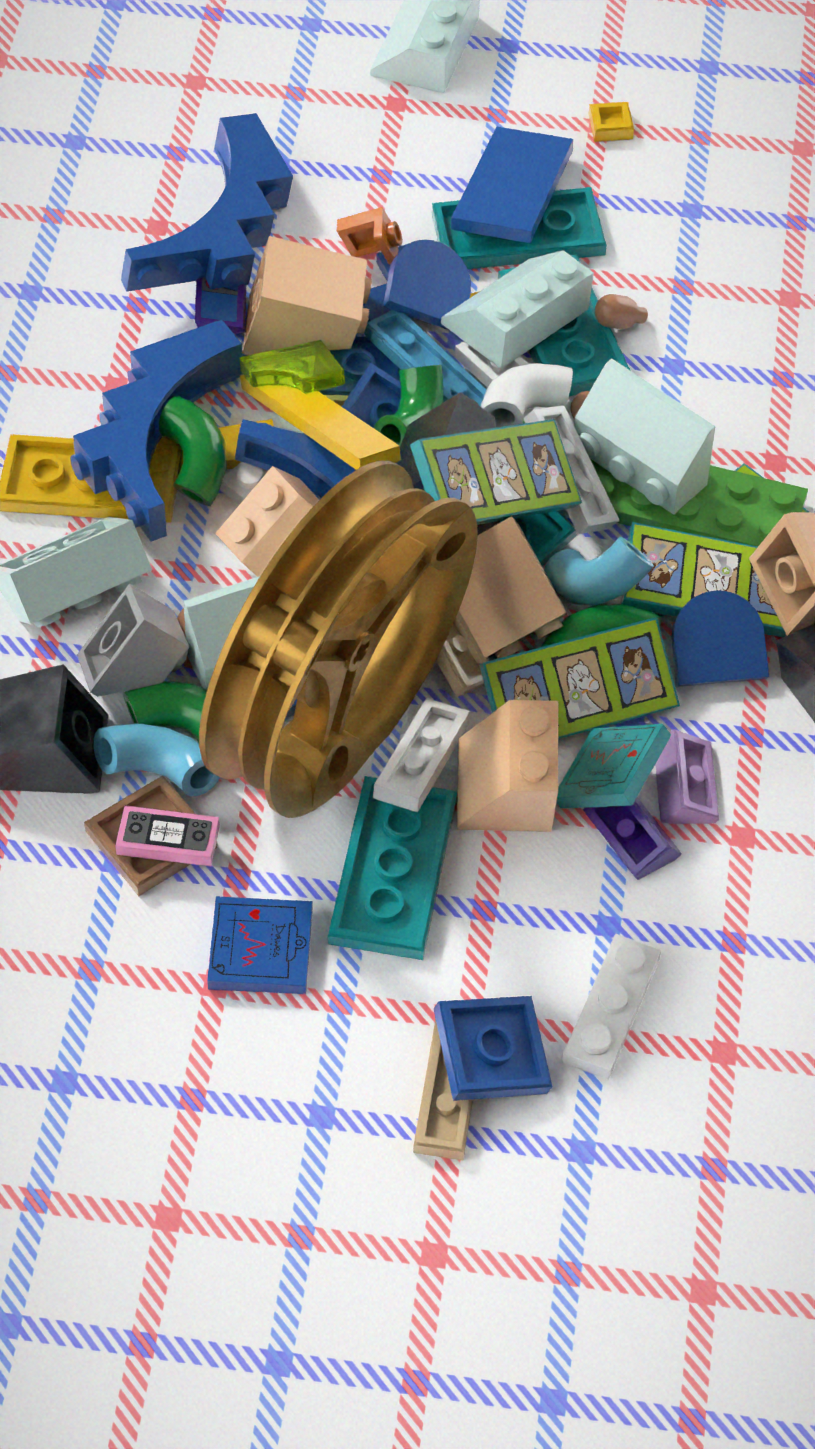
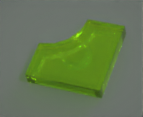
[239,340,345,394]

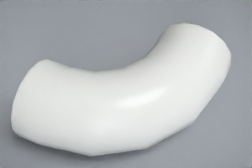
[481,363,573,428]

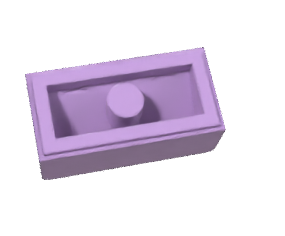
[655,729,719,824]

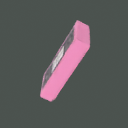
[115,806,220,866]

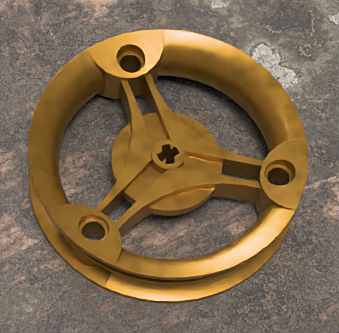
[199,461,478,818]

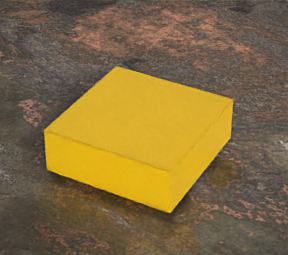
[588,102,634,142]

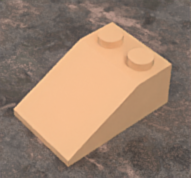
[215,466,319,577]

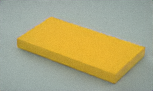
[0,434,182,523]

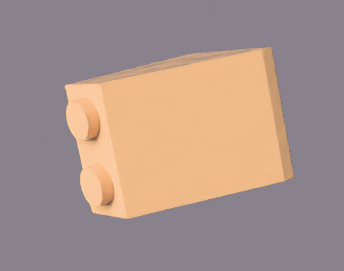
[242,236,372,355]
[749,512,815,636]
[459,516,567,659]
[457,700,558,832]

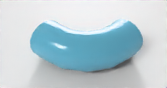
[544,537,654,605]
[93,724,220,797]

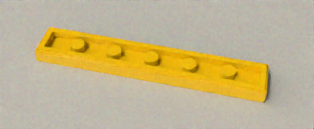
[240,364,401,470]

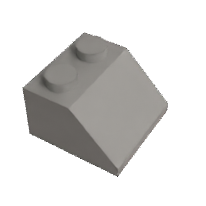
[77,583,189,697]

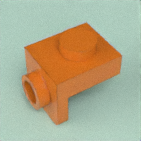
[336,207,403,264]

